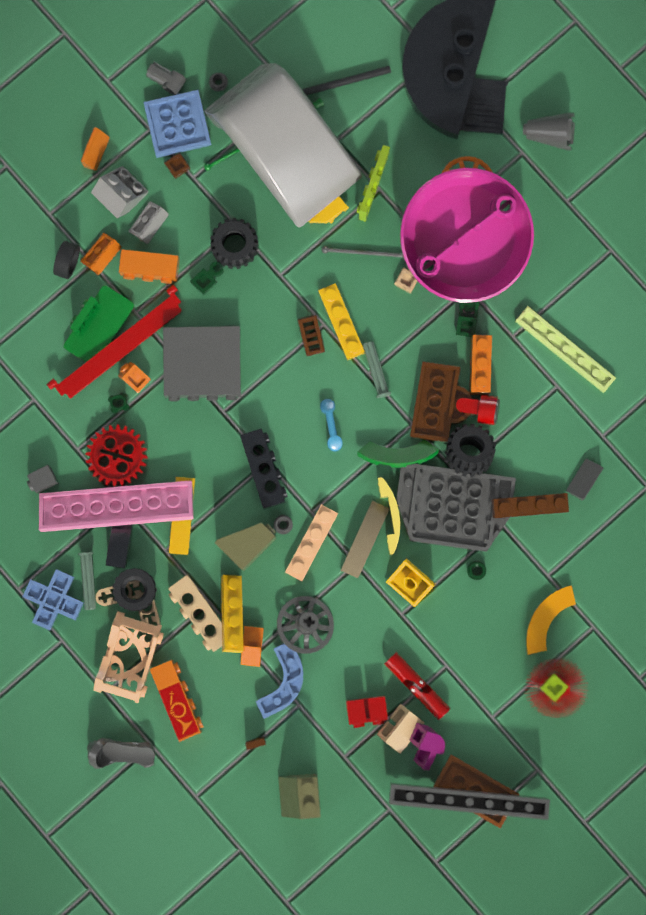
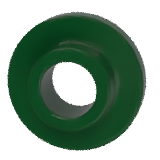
[467,561,486,580]

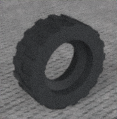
[113,568,157,611]

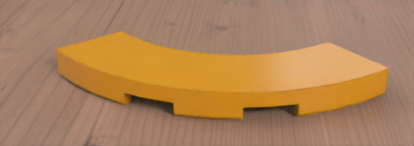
[526,585,576,655]

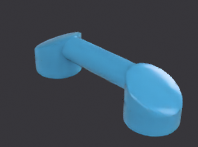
[320,399,343,452]

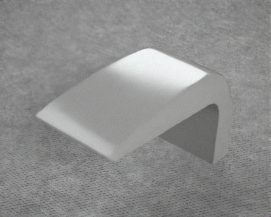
[204,63,362,227]

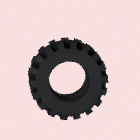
[210,218,259,269]
[445,424,496,477]

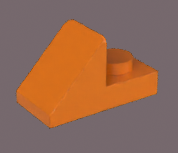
[241,626,264,667]

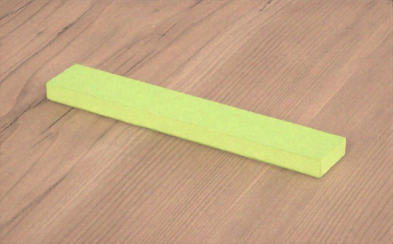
[515,306,616,393]

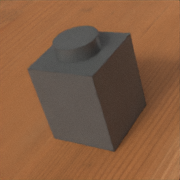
[27,465,59,494]

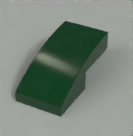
[456,301,480,337]

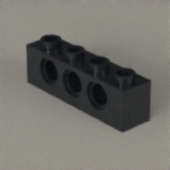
[240,428,288,510]

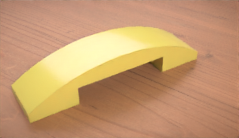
[377,477,400,555]

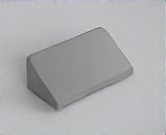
[128,201,168,244]

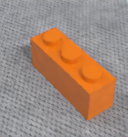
[119,249,180,284]
[469,335,492,395]

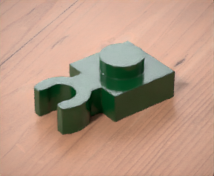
[190,261,224,296]

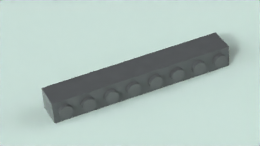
[389,783,550,820]

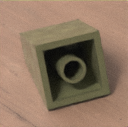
[214,523,276,571]
[278,773,321,819]

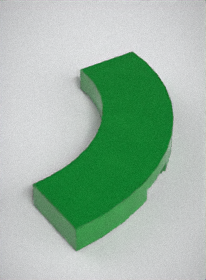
[357,439,439,468]

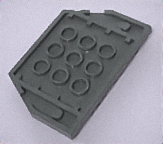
[396,464,516,552]

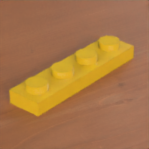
[318,283,365,361]
[221,575,243,653]

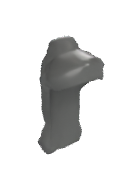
[87,738,155,769]

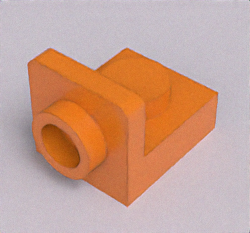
[118,362,151,393]

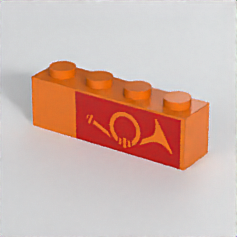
[150,660,204,742]

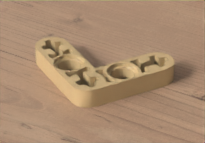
[96,580,161,626]

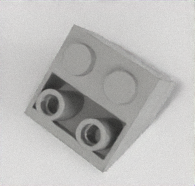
[91,166,149,219]

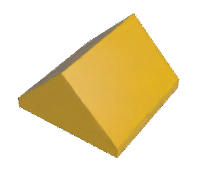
[386,558,436,607]

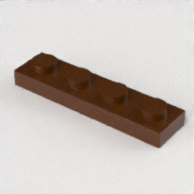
[491,493,569,518]

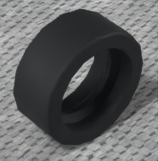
[53,241,80,279]

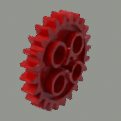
[85,424,148,487]

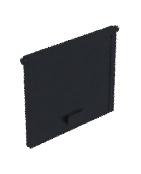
[460,78,509,134]

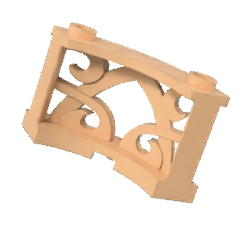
[93,611,164,703]

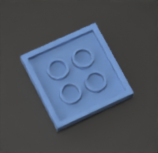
[143,90,211,158]

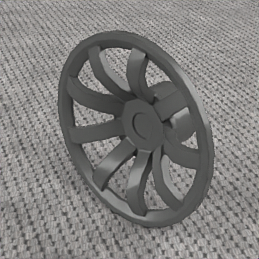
[277,596,334,654]

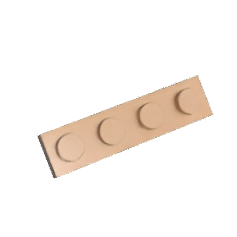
[285,504,338,581]

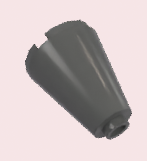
[523,112,575,151]

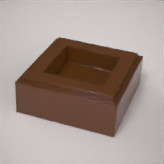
[164,152,190,179]
[245,737,266,750]

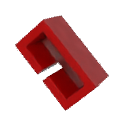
[346,696,388,728]

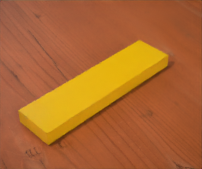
[169,477,195,555]

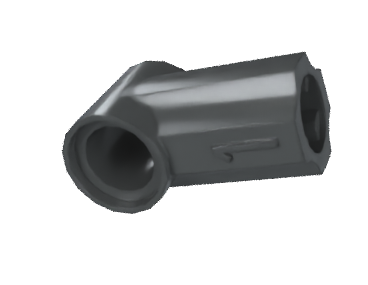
[146,62,186,95]

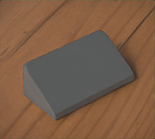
[566,459,604,501]

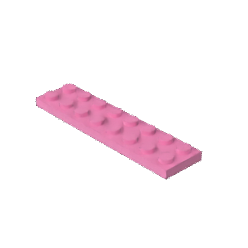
[39,481,194,532]

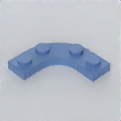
[256,644,303,719]

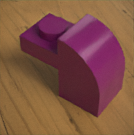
[409,723,445,771]

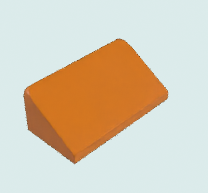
[81,127,109,171]
[80,233,121,275]

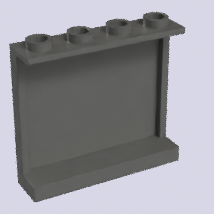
[163,326,241,401]

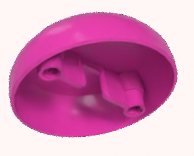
[400,168,534,303]

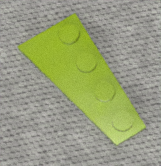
[356,145,390,222]

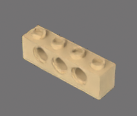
[168,575,222,652]

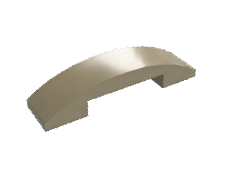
[341,501,390,578]

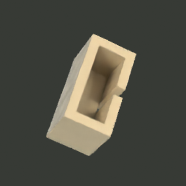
[377,704,424,754]

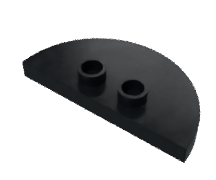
[402,0,496,140]

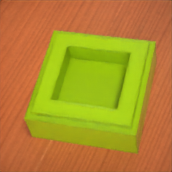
[540,673,568,702]

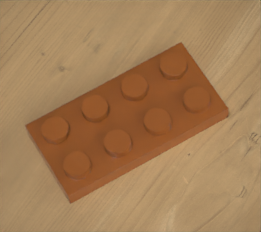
[433,754,519,829]

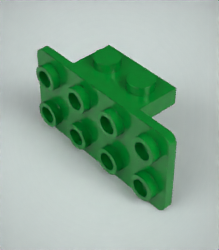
[64,285,134,362]

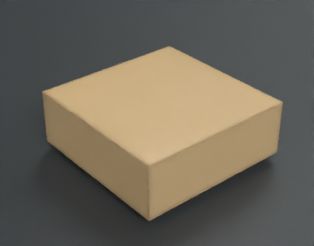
[394,267,418,294]

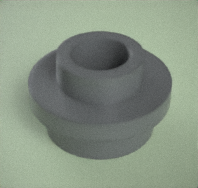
[209,73,228,92]
[274,515,293,534]

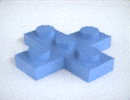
[22,569,84,630]

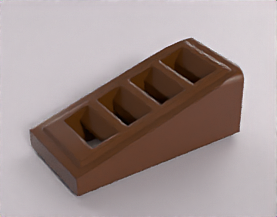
[297,314,325,356]

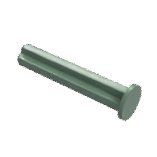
[363,342,391,398]
[78,552,96,610]

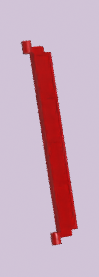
[46,285,182,399]

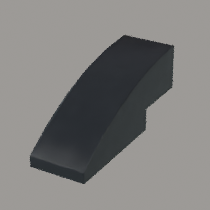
[105,524,134,569]

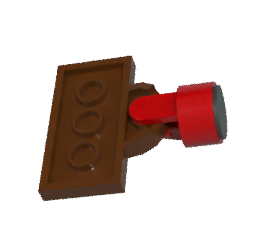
[410,361,500,443]

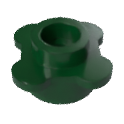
[108,393,129,414]

